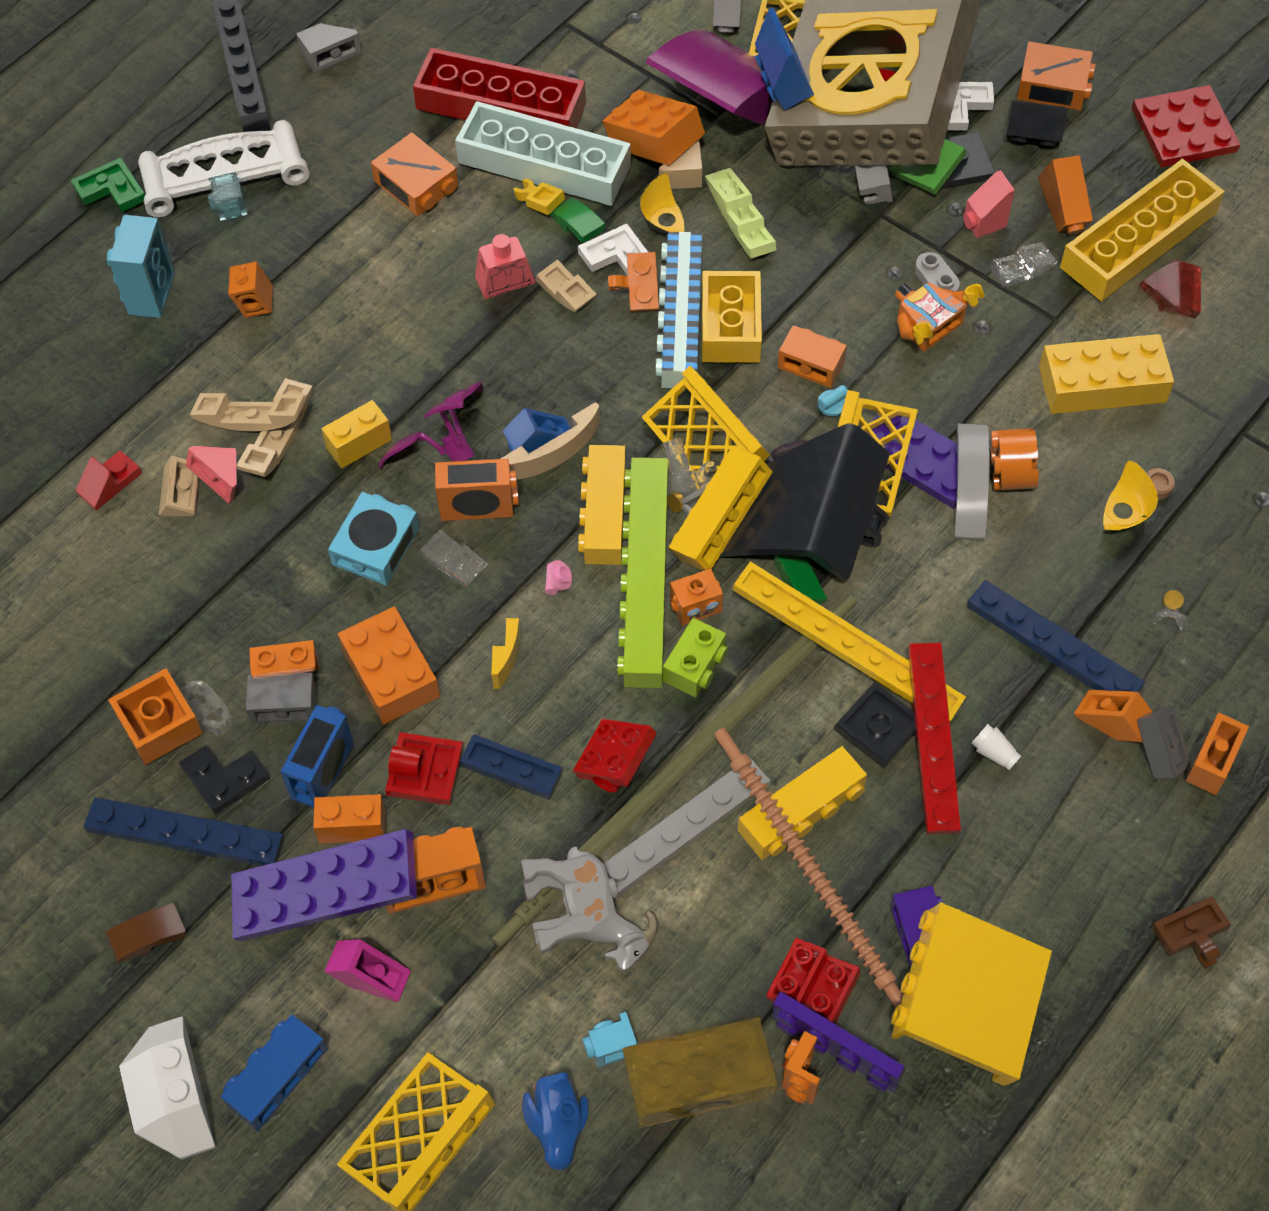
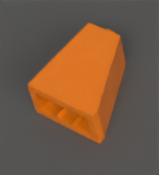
[1038,155,1093,235]

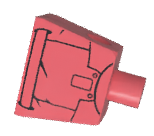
[475,234,535,299]

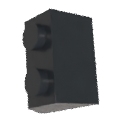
[1006,99,1068,146]

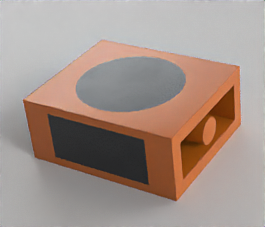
[1017,41,1096,110]
[370,132,458,217]
[435,459,519,521]

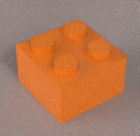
[108,668,203,765]

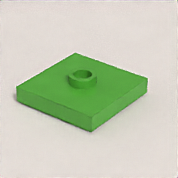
[889,139,967,195]

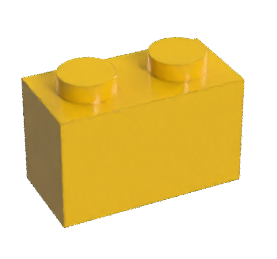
[321,400,392,469]

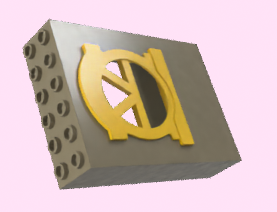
[765,0,982,166]

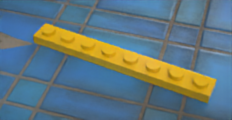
[732,561,966,722]

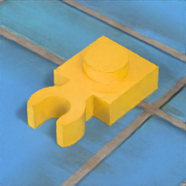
[513,179,565,215]

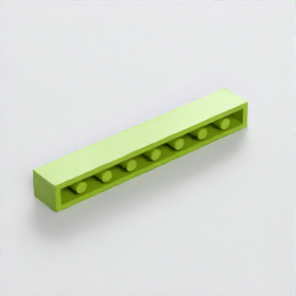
[618,458,668,688]

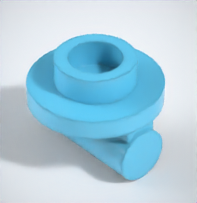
[818,385,848,416]

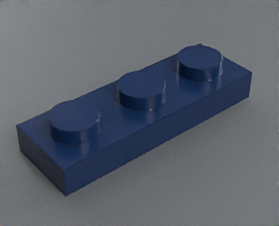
[460,734,563,800]

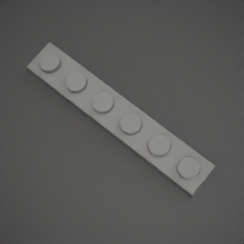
[603,757,770,899]

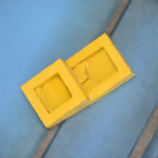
[491,618,521,689]

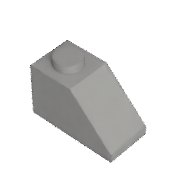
[713,0,742,32]
[296,23,361,73]

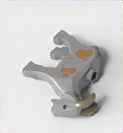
[520,847,658,971]

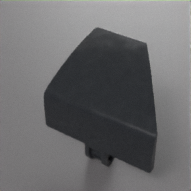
[719,423,890,580]

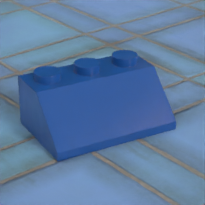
[754,8,814,110]

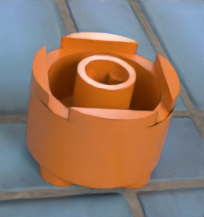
[990,428,1039,491]

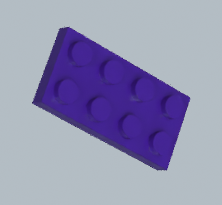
[871,403,957,509]
[773,991,905,1093]

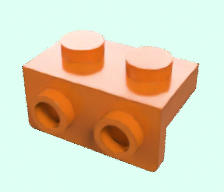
[249,640,319,678]
[782,1031,820,1104]

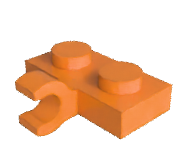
[608,252,659,312]

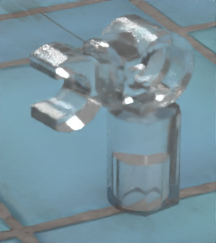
[663,438,717,497]

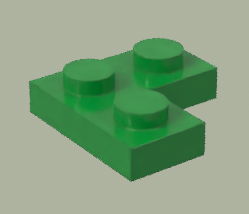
[71,157,145,212]

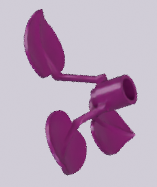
[379,381,483,470]

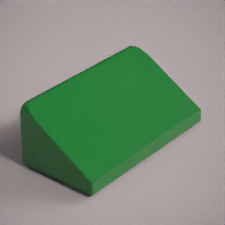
[774,555,827,604]

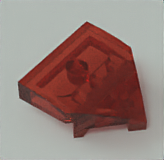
[1139,260,1201,319]

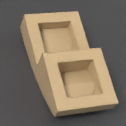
[535,259,597,312]

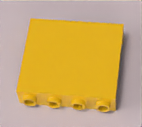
[891,902,1052,1086]

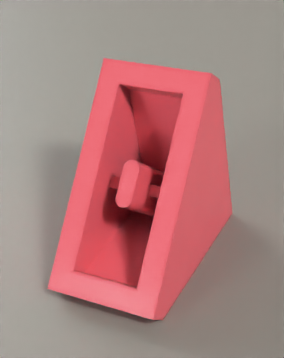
[186,446,237,504]

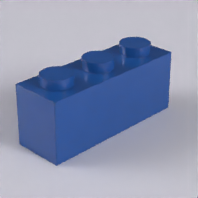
[220,1014,328,1132]

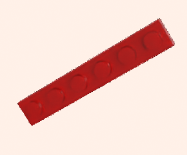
[908,642,961,835]

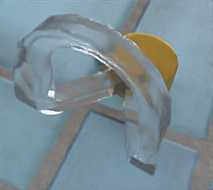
[1149,590,1191,632]

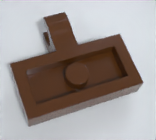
[1152,896,1231,969]

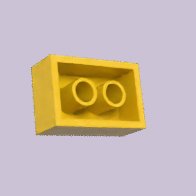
[702,271,762,363]

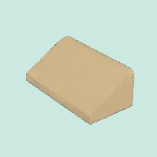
[159,455,199,517]

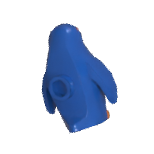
[522,1073,588,1170]

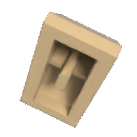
[659,140,702,189]

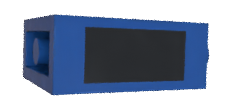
[280,705,354,808]

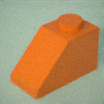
[1074,690,1153,742]

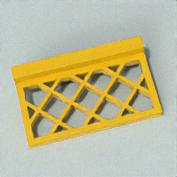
[642,365,770,487]
[838,390,918,517]
[337,1052,495,1211]

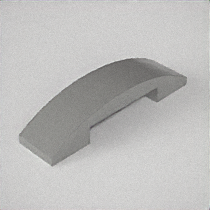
[954,423,989,540]

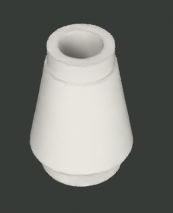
[971,724,1021,770]

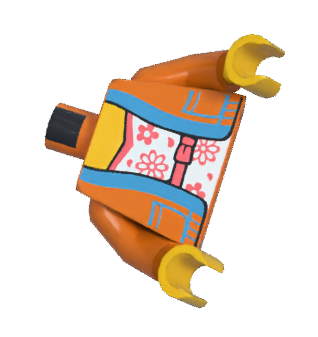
[895,283,985,352]

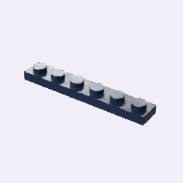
[966,580,1145,692]
[84,797,285,866]

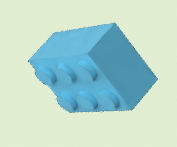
[107,215,175,318]

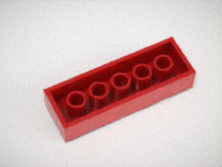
[413,48,586,128]

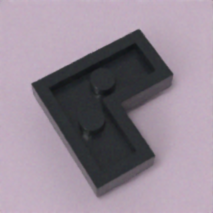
[179,745,270,815]

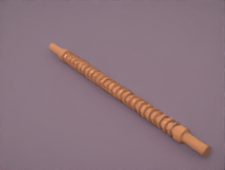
[714,727,903,1008]

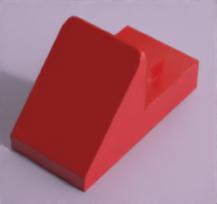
[75,450,142,511]

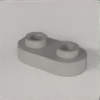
[915,252,960,291]

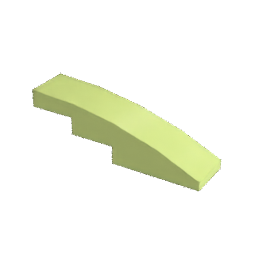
[705,168,777,259]

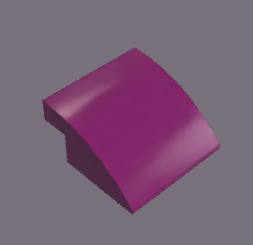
[645,30,773,125]

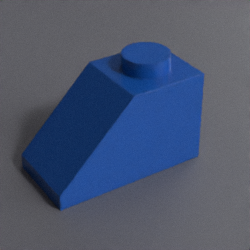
[503,408,571,454]

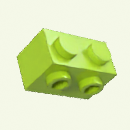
[663,618,729,697]

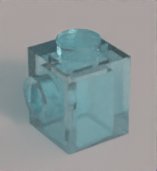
[207,172,247,221]

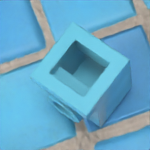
[582,1012,638,1068]

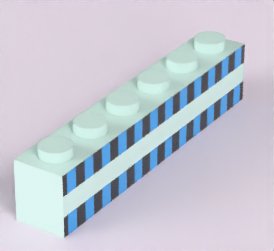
[656,232,702,388]

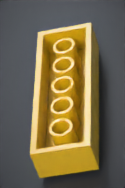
[1060,159,1225,302]

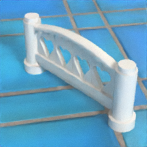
[138,120,310,217]

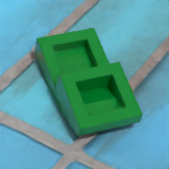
[550,198,605,244]

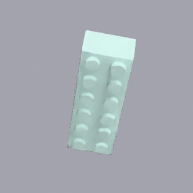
[455,101,631,206]

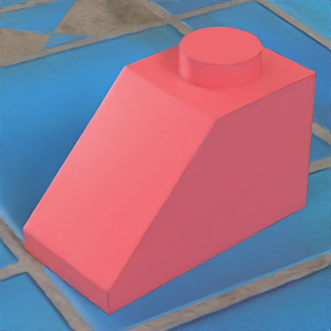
[963,170,1015,238]

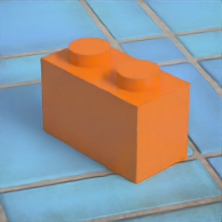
[777,325,847,388]
[1186,712,1249,795]
[314,794,385,844]

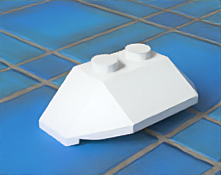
[119,1016,216,1160]

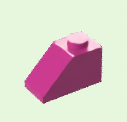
[324,939,411,1002]

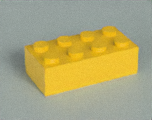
[1039,334,1174,414]

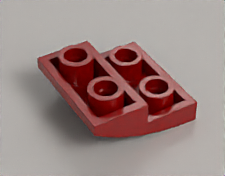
[766,938,861,1025]

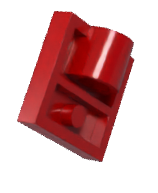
[573,719,657,793]
[385,732,464,805]

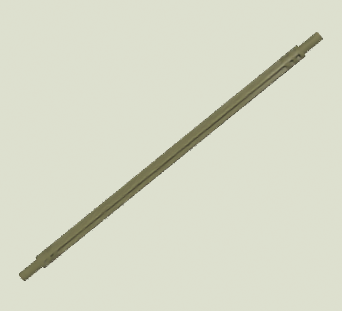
[491,595,857,948]

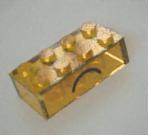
[622,1017,778,1128]

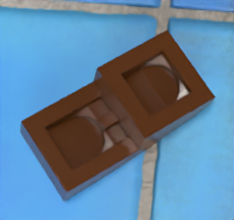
[105,903,186,963]

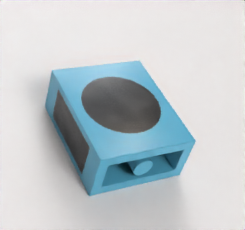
[328,492,419,586]

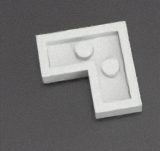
[947,82,994,130]
[578,224,648,276]

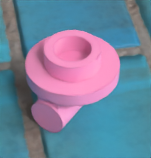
[545,560,572,595]

